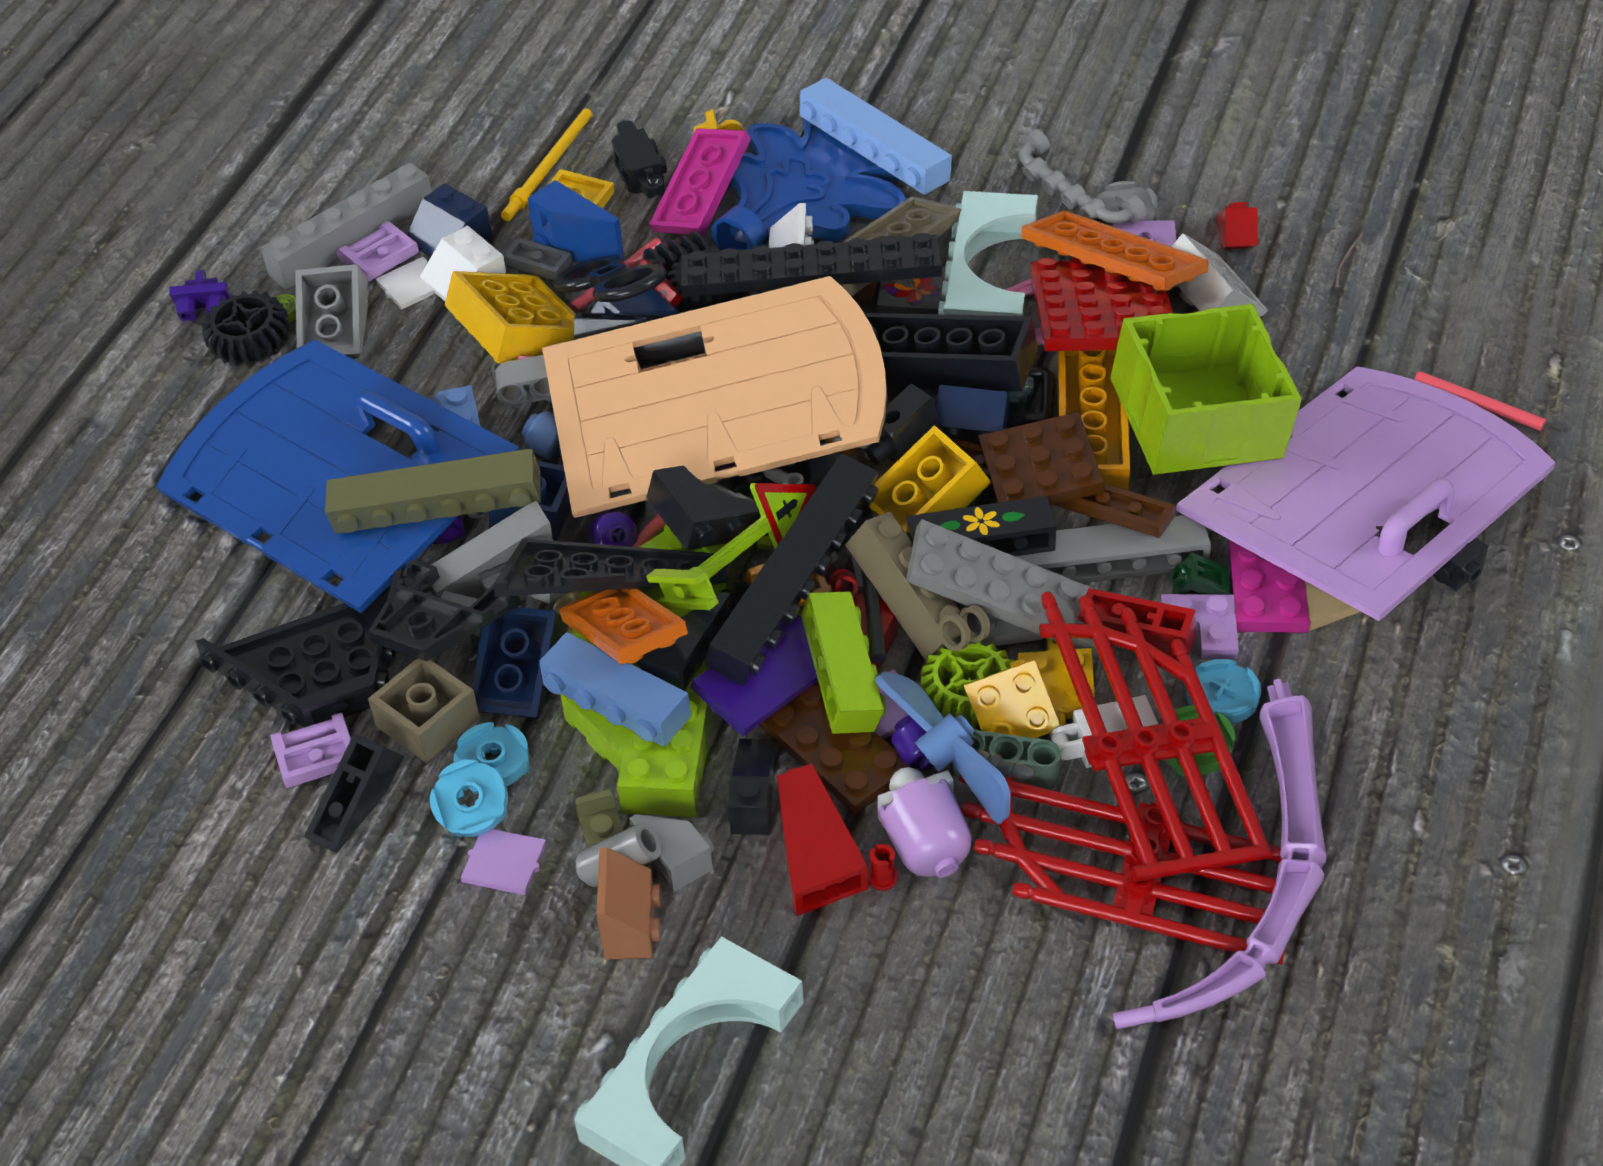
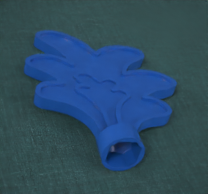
[712,117,906,250]

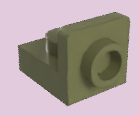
[575,789,623,848]

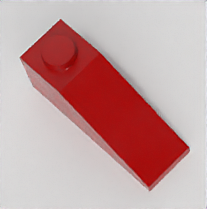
[1078,588,1196,660]

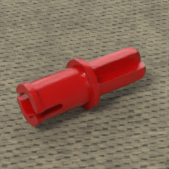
[828,568,858,597]

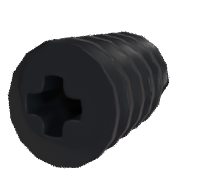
[643,231,711,280]

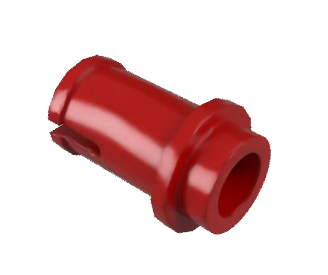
[868,844,899,891]

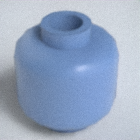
[522,411,562,461]

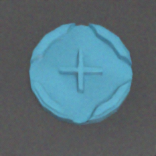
[1186,659,1261,724]

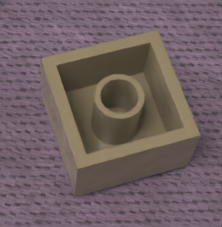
[368,658,480,763]

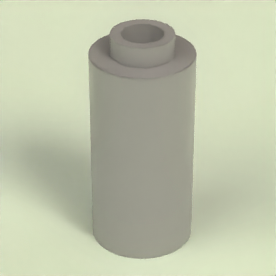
[576,822,662,887]

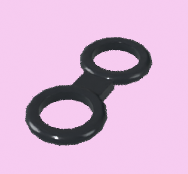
[553,256,667,302]

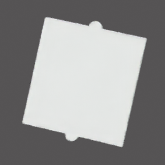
[376,257,435,310]

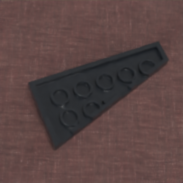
[494,538,733,597]

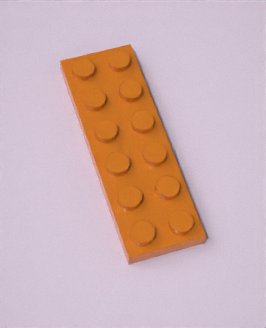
[1021,210,1208,291]

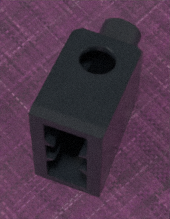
[865,384,945,465]

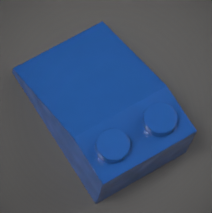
[528,180,625,263]

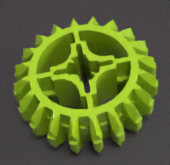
[920,641,1014,730]

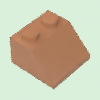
[596,848,661,960]

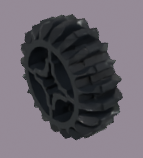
[202,290,290,366]

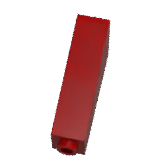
[777,763,869,916]

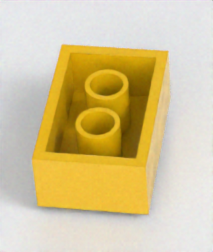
[867,425,992,534]

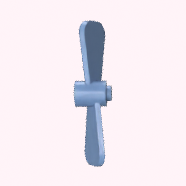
[875,672,1011,824]

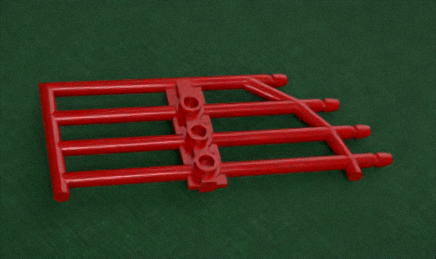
[1039,592,1273,882]
[958,774,1286,965]

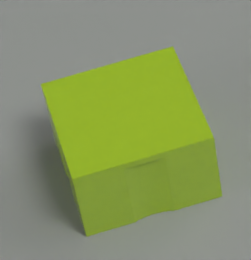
[1110,304,1302,475]

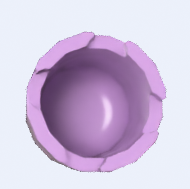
[878,778,972,878]

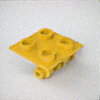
[964,659,1061,738]

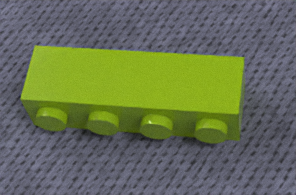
[801,592,886,734]

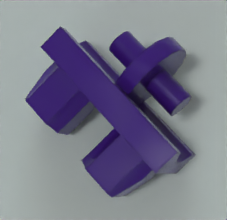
[169,270,231,321]

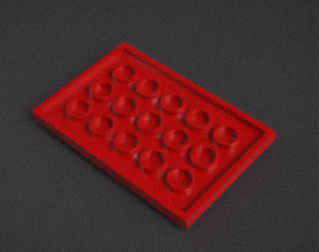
[1030,258,1173,351]

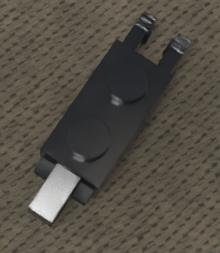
[611,120,667,199]

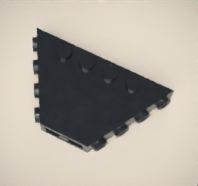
[195,569,405,728]

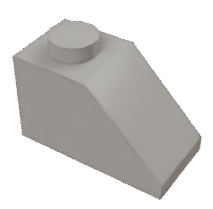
[629,814,714,892]

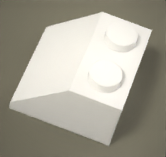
[420,226,506,301]

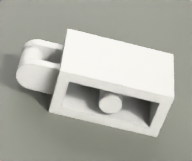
[1050,695,1158,768]

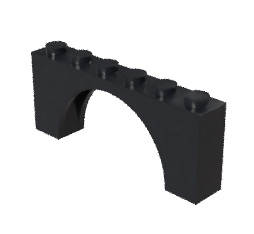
[646,442,867,550]

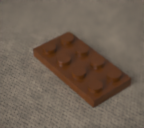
[758,682,912,815]

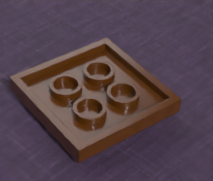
[978,411,1105,505]

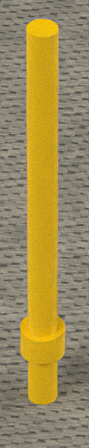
[501,108,593,222]

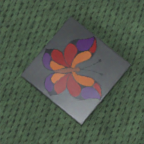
[877,267,947,314]

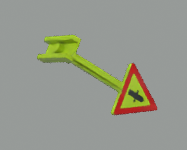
[646,483,816,611]

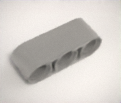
[495,355,551,406]

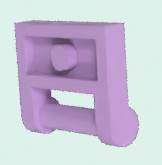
[336,221,419,281]
[270,712,351,788]

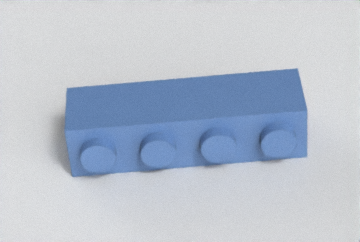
[539,632,691,747]

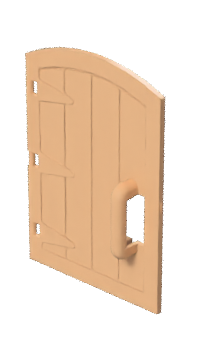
[542,276,887,518]

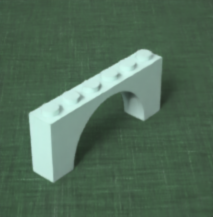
[938,191,1038,316]
[574,936,804,1166]

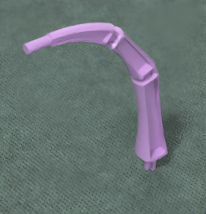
[1113,679,1326,1029]

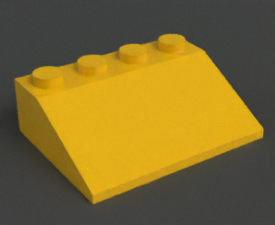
[445,271,576,364]

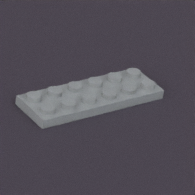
[906,519,1112,659]

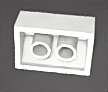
[1171,233,1268,316]

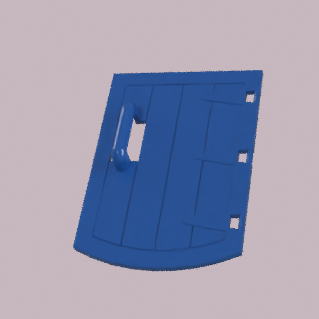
[156,340,521,613]

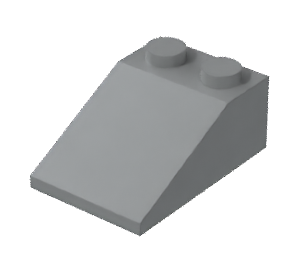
[295,264,368,357]

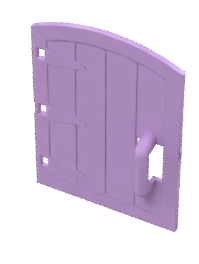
[1176,366,1556,621]

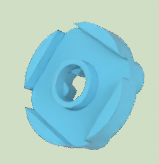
[453,722,530,786]
[430,759,508,837]

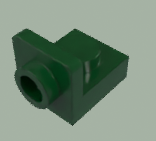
[1171,552,1229,595]

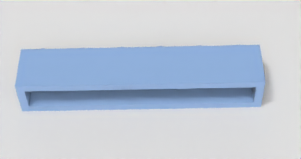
[800,78,952,195]

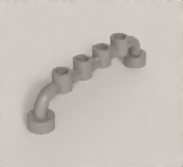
[1019,129,1147,224]

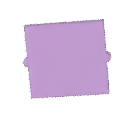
[461,829,546,896]

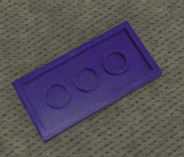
[690,615,818,736]

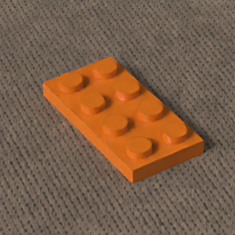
[559,588,688,665]

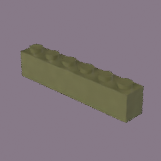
[325,448,541,534]

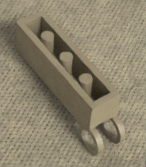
[846,512,990,661]

